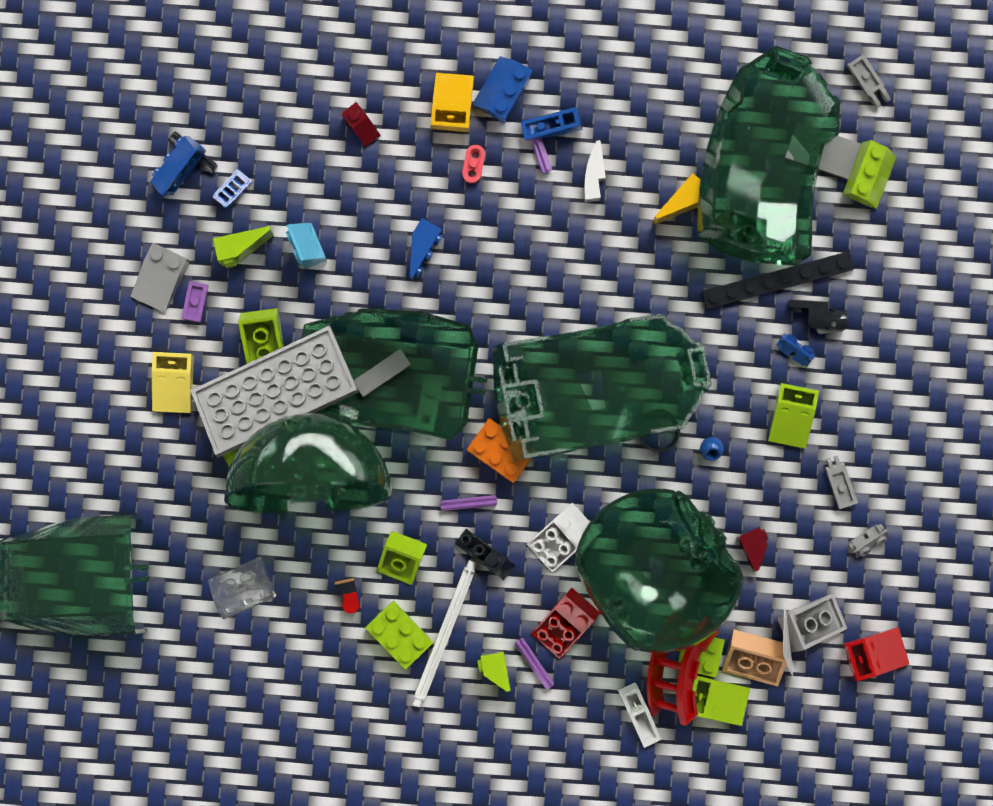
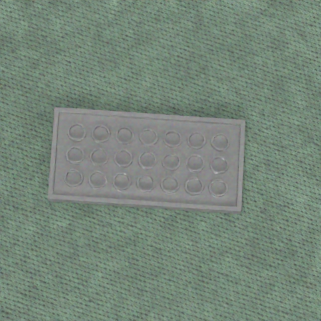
[190,325,358,457]

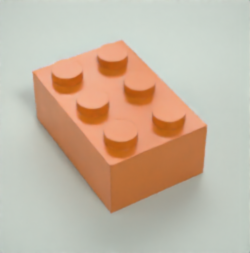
[467,418,536,484]

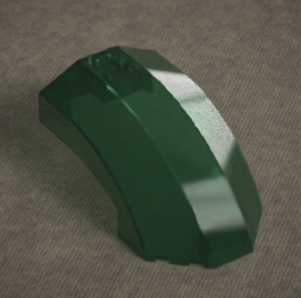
[697,46,840,266]
[493,314,712,462]

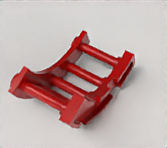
[647,609,718,726]

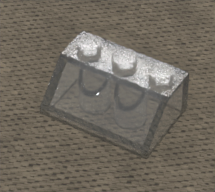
[208,557,277,620]

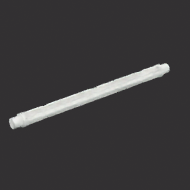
[412,560,477,707]

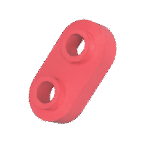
[462,145,485,183]

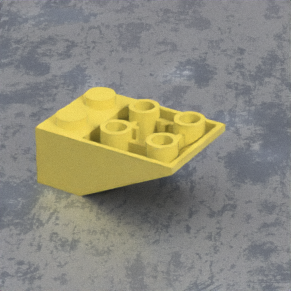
[152,352,194,413]

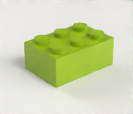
[365,600,434,670]

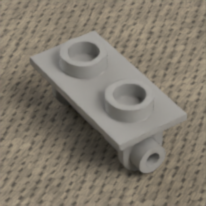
[848,524,889,558]

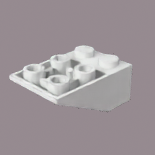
[527,503,598,573]

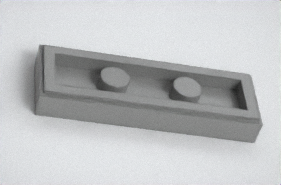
[354,349,411,397]

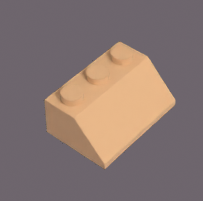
[722,630,787,686]

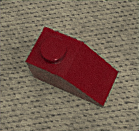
[341,102,381,147]
[737,527,769,572]

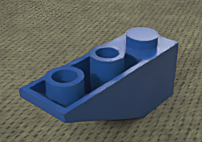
[410,218,443,281]

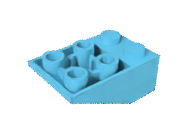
[285,223,327,269]

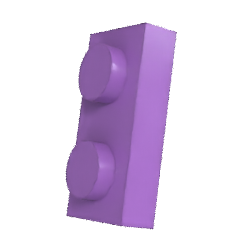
[181,281,209,323]

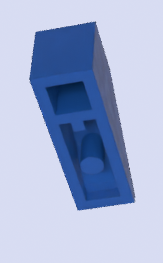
[521,107,583,140]

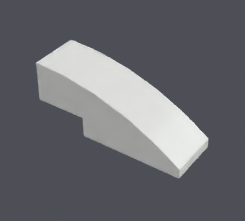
[584,140,606,203]
[618,682,662,748]

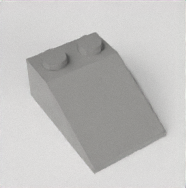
[130,243,190,313]
[777,593,848,653]

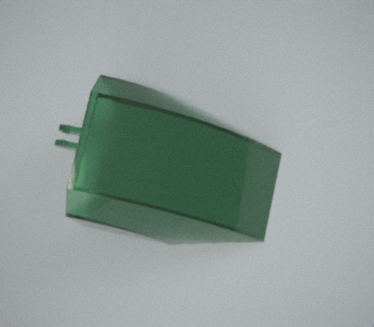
[302,308,487,440]
[0,514,149,636]

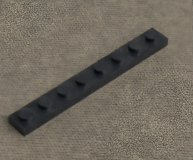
[702,251,854,310]

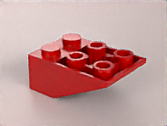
[531,587,600,659]
[843,627,910,681]

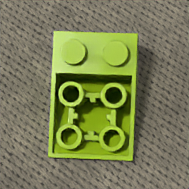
[768,383,819,449]
[692,676,750,726]

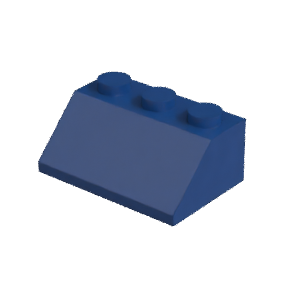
[472,56,533,124]
[150,136,207,196]

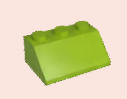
[842,140,896,210]

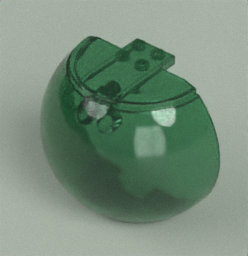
[224,413,392,513]
[574,489,744,653]

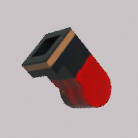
[334,577,359,614]

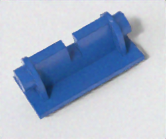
[776,333,816,367]

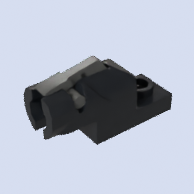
[787,299,847,334]

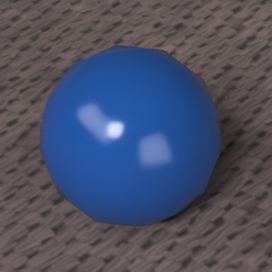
[700,437,724,461]

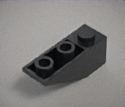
[454,529,515,581]

